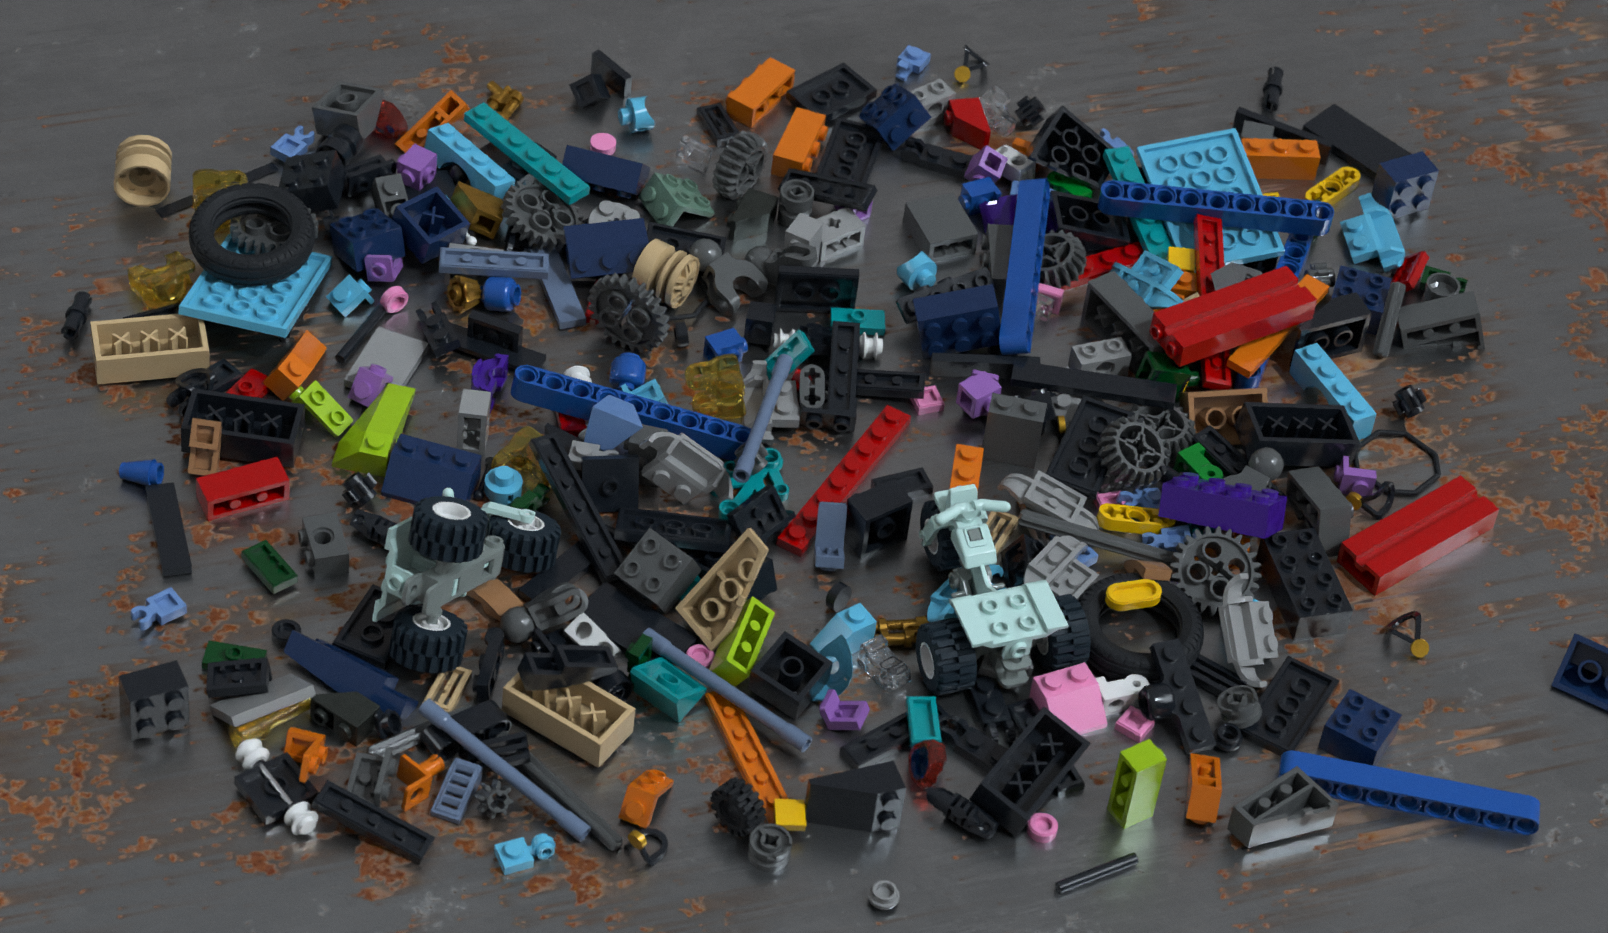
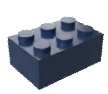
[913,284,1001,359]

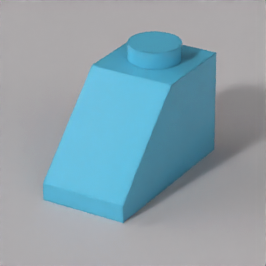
[809,603,877,663]

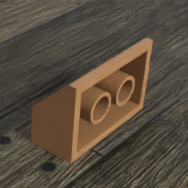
[1179,388,1268,445]

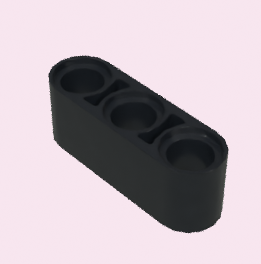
[421,700,511,762]

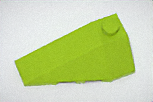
[332,383,416,478]

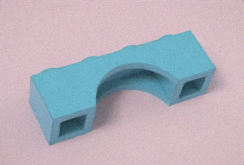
[424,123,515,199]
[1289,343,1377,440]

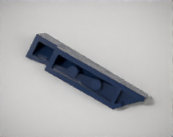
[284,630,419,723]

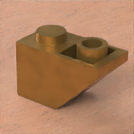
[450,181,504,239]

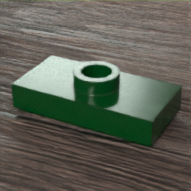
[241,540,298,594]
[202,640,267,670]

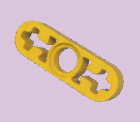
[1304,167,1361,206]
[1096,503,1176,535]

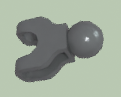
[689,238,767,316]
[744,242,818,285]
[1224,447,1284,491]
[499,582,588,643]

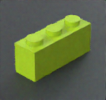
[709,596,775,687]
[1107,739,1167,829]

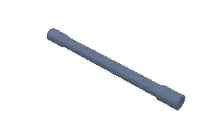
[733,354,793,483]
[643,628,812,753]
[418,698,591,842]

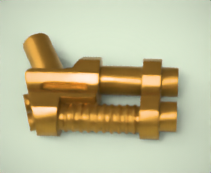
[487,80,524,121]
[874,616,929,649]

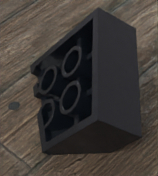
[1025,105,1114,190]

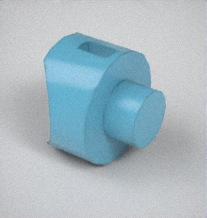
[618,96,655,133]
[897,251,937,291]
[484,466,523,506]

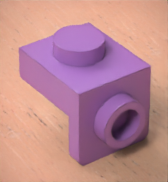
[365,255,403,282]
[348,364,394,407]
[1334,456,1377,497]
[819,689,870,730]

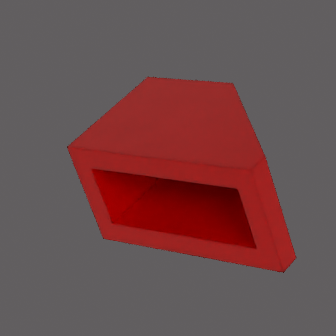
[944,98,991,150]

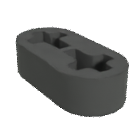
[799,364,825,410]

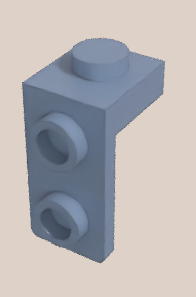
[814,502,847,571]

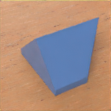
[584,395,643,452]

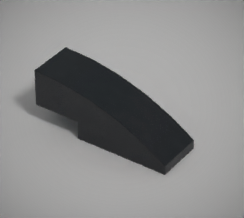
[517,645,618,691]

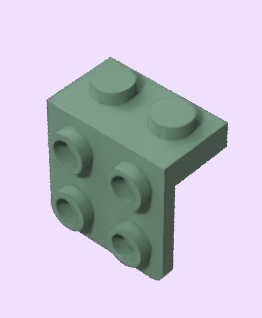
[638,172,715,226]

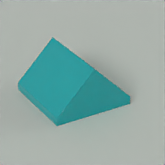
[630,657,707,723]

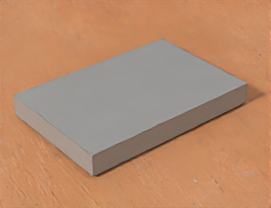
[344,326,429,389]
[209,674,316,727]

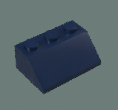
[562,145,650,199]
[563,218,649,280]
[381,434,482,505]
[1551,633,1608,711]

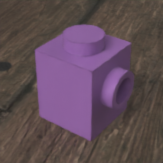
[396,144,437,191]
[964,145,1008,183]
[956,371,1002,419]

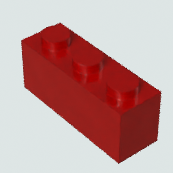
[196,457,290,521]

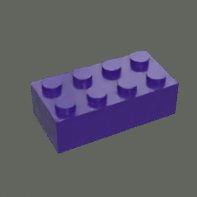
[1158,472,1287,539]

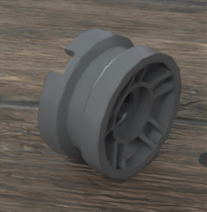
[1217,685,1262,729]
[748,824,792,872]

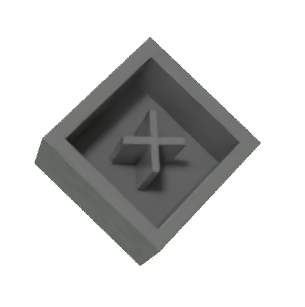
[614,528,702,615]

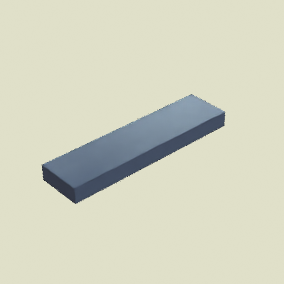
[439,247,549,279]
[530,247,586,329]

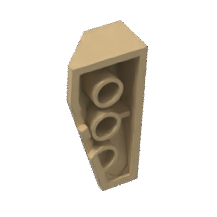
[675,528,769,651]

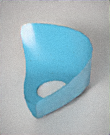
[812,634,853,701]

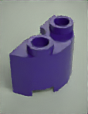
[979,194,1018,234]
[471,354,509,413]

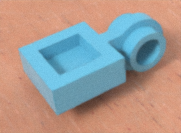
[494,833,556,875]

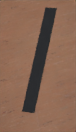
[155,162,279,218]

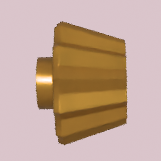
[447,275,482,313]

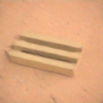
[986,511,1018,557]
[422,666,472,712]

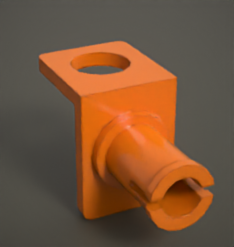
[397,754,445,812]

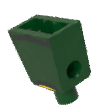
[1135,351,1200,403]

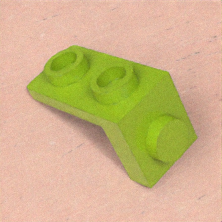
[289,380,353,438]

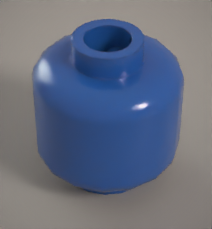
[480,276,521,312]
[609,352,647,391]

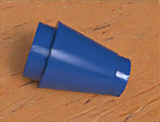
[119,459,164,486]

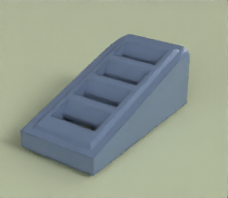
[430,758,482,824]

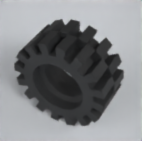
[710,777,766,837]

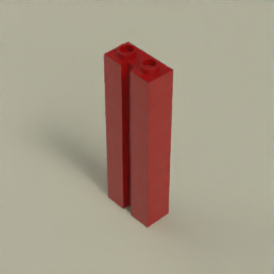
[1149,266,1317,367]
[1336,475,1499,596]

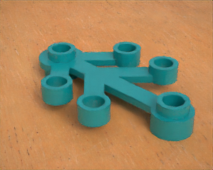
[710,448,790,520]

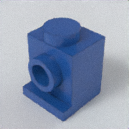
[958,177,1002,216]
[703,328,748,374]

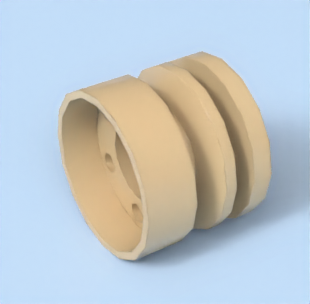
[114,135,172,207]
[632,239,700,309]

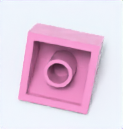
[1029,663,1107,735]

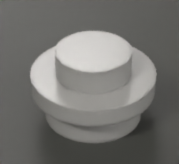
[868,880,899,910]

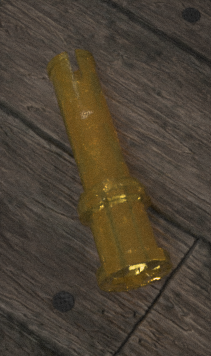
[228,698,310,748]

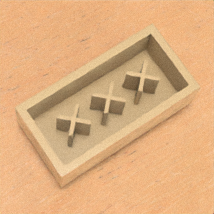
[90,314,210,385]
[502,652,636,768]

